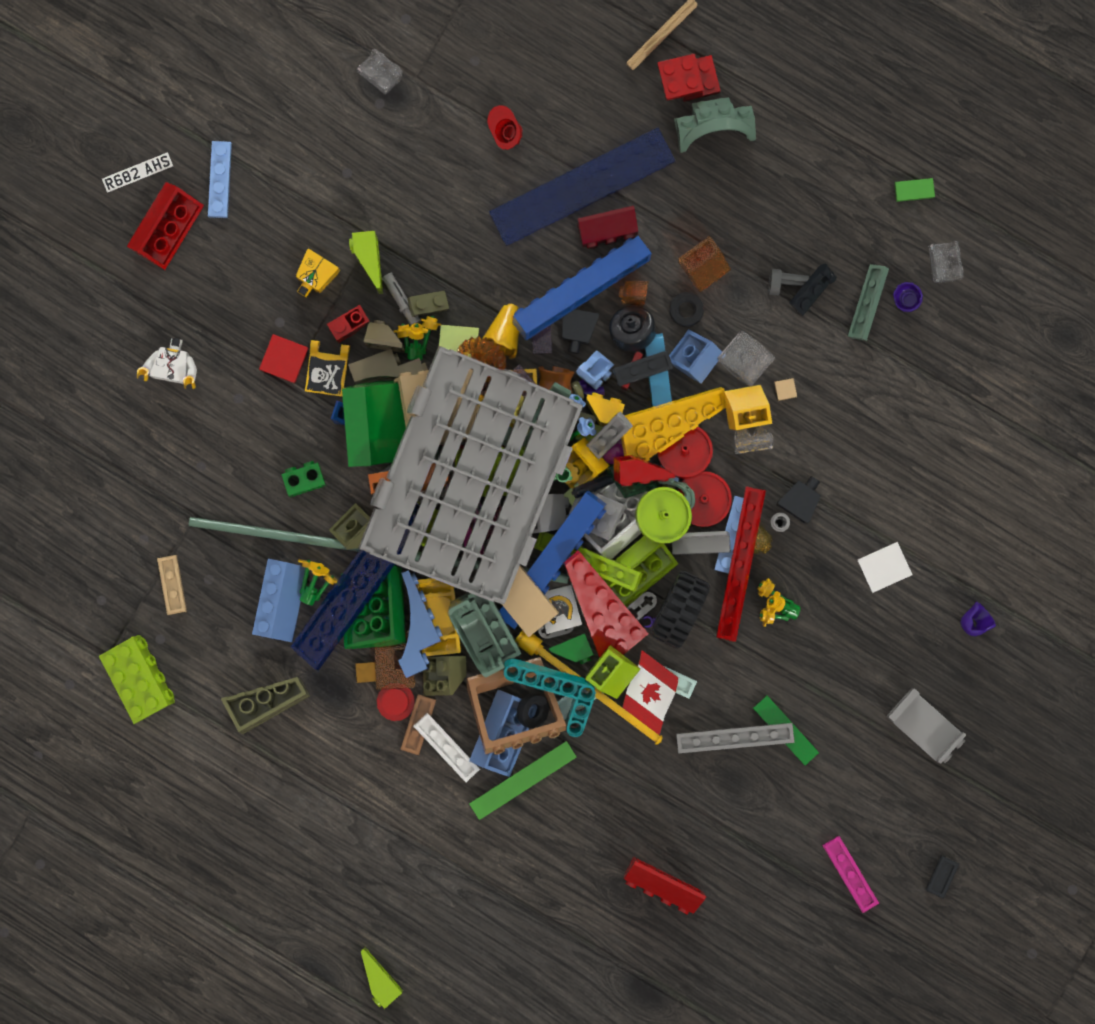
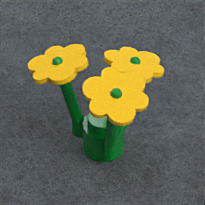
[298,559,341,605]

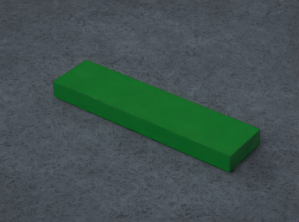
[753,695,819,766]

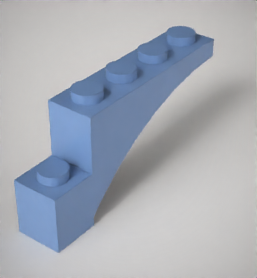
[398,570,443,678]

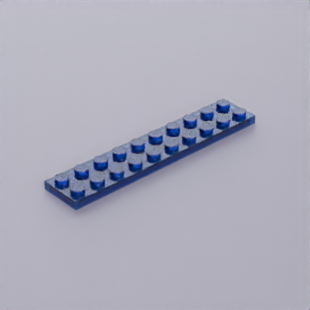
[489,127,675,246]
[291,503,420,670]

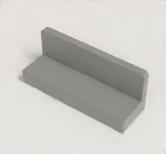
[672,531,731,555]

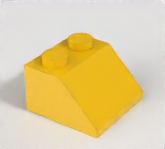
[567,437,609,488]

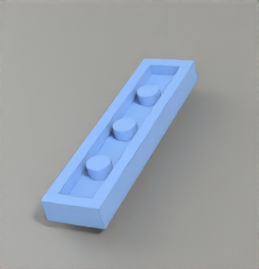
[208,141,232,218]
[714,496,744,574]

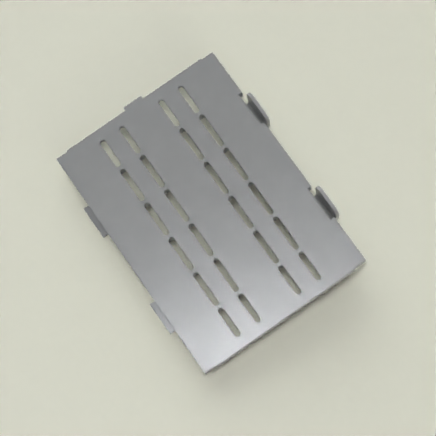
[358,346,583,605]

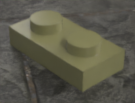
[407,290,449,317]

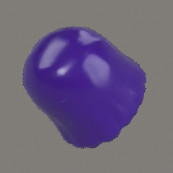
[960,602,996,637]

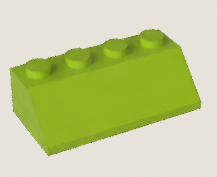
[601,536,678,607]

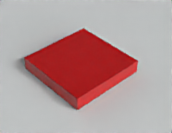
[259,334,309,384]

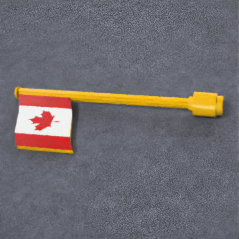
[515,630,678,745]

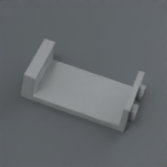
[886,688,966,764]

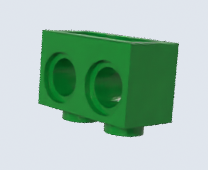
[281,461,327,498]

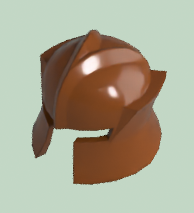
[538,366,574,393]

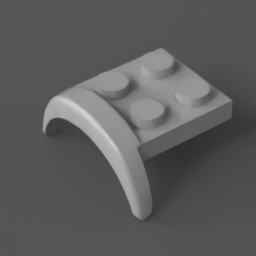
[569,492,626,541]

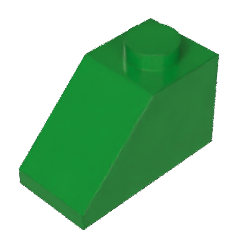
[549,634,593,664]

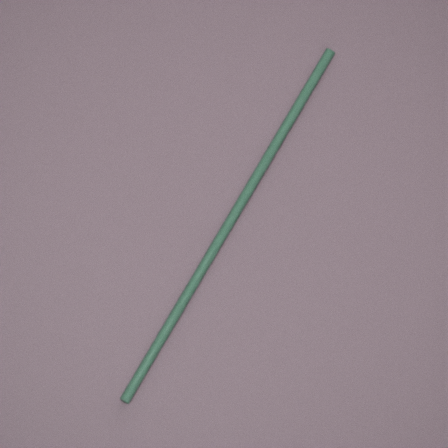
[189,517,569,584]

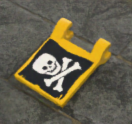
[305,340,350,397]

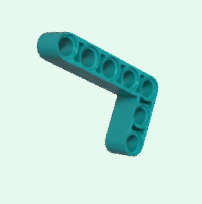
[503,658,596,737]

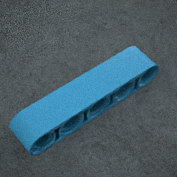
[645,333,672,407]

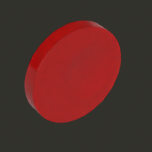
[657,427,713,479]
[677,471,732,527]

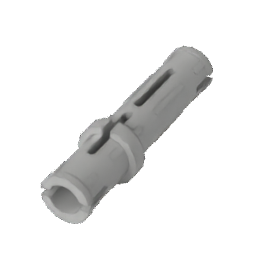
[382,272,421,327]

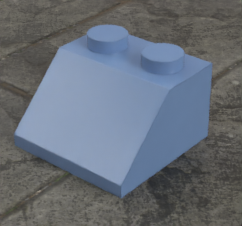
[669,329,724,384]

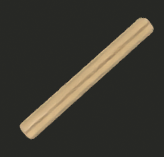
[627,0,697,70]

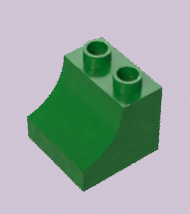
[342,381,442,467]

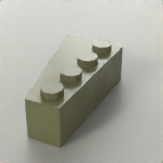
[221,677,310,734]

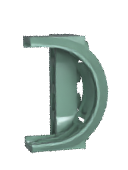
[448,592,521,678]

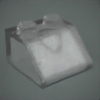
[717,330,775,387]

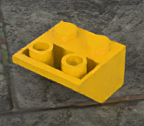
[723,385,772,430]
[586,393,625,427]

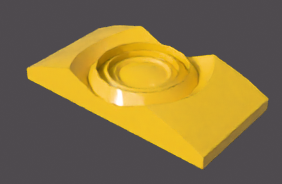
[416,578,461,656]

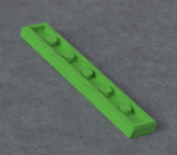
[469,741,577,820]

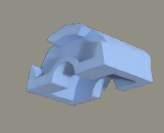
[576,350,614,390]

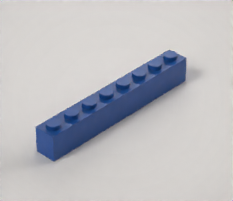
[513,236,652,340]
[499,490,607,629]

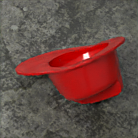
[487,105,523,150]

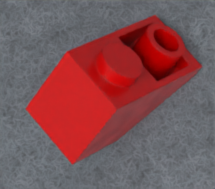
[327,305,370,344]

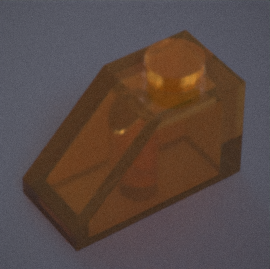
[619,281,648,306]

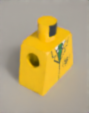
[296,248,340,298]

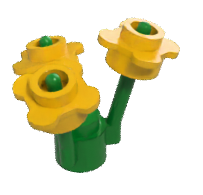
[394,316,441,360]
[758,578,800,627]

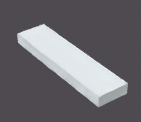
[414,713,480,782]

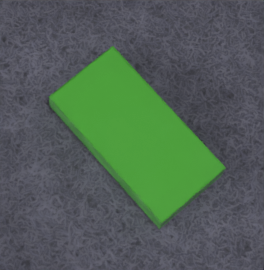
[894,178,935,202]

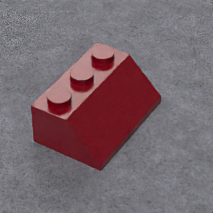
[577,206,638,249]

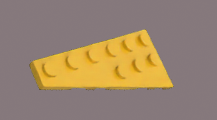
[621,387,726,461]

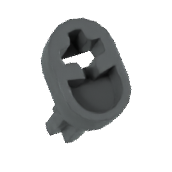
[768,269,809,296]

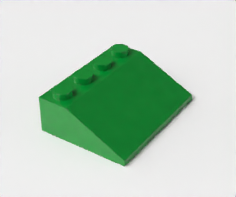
[341,564,406,649]

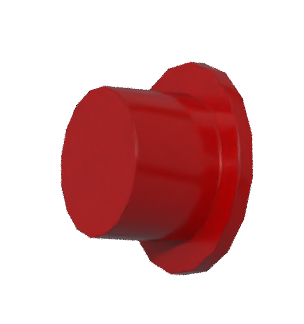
[377,683,415,721]

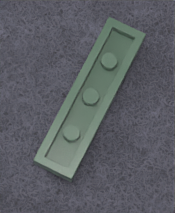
[848,264,889,341]

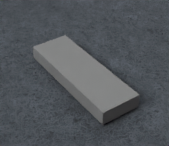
[586,411,633,459]

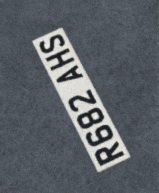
[102,152,173,193]

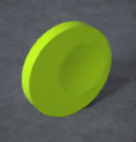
[635,487,692,544]

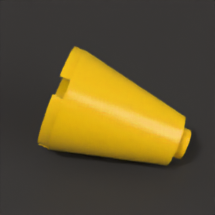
[480,304,519,359]

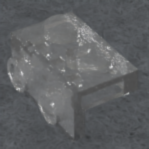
[357,48,403,95]
[928,241,963,283]

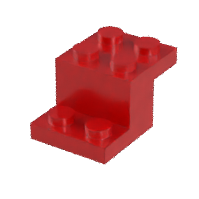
[657,53,721,102]

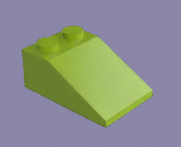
[349,231,383,294]

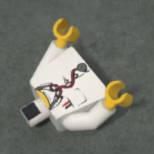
[137,338,197,389]

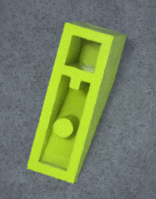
[361,947,403,1009]

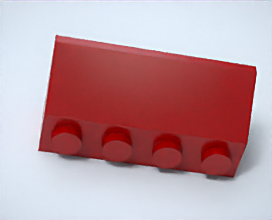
[126,182,204,270]

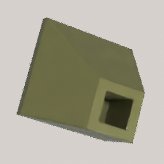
[423,656,466,696]

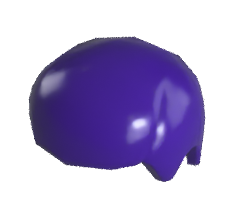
[893,282,923,312]

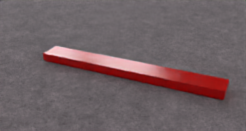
[716,487,766,642]

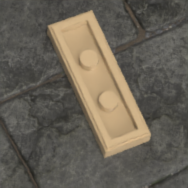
[157,555,187,615]

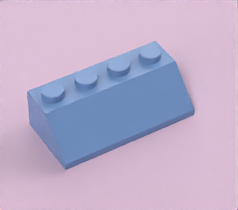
[252,559,305,642]
[469,690,537,777]

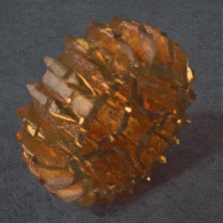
[457,336,507,384]

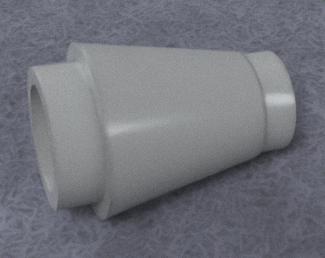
[771,513,790,532]

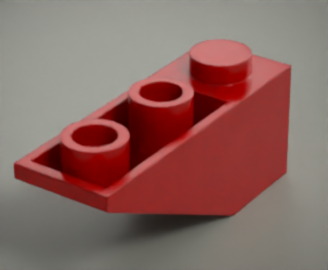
[613,455,675,486]

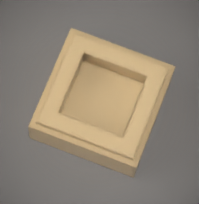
[774,378,797,401]

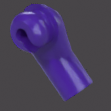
[579,380,605,397]

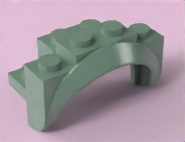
[674,97,756,153]

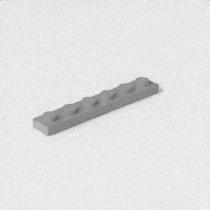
[677,723,794,753]

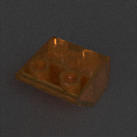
[678,236,731,292]

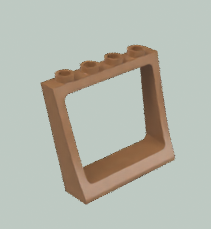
[467,657,566,755]

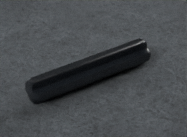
[571,472,616,498]

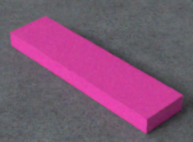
[822,836,879,913]

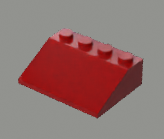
[623,857,706,915]

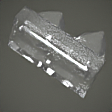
[734,426,774,454]

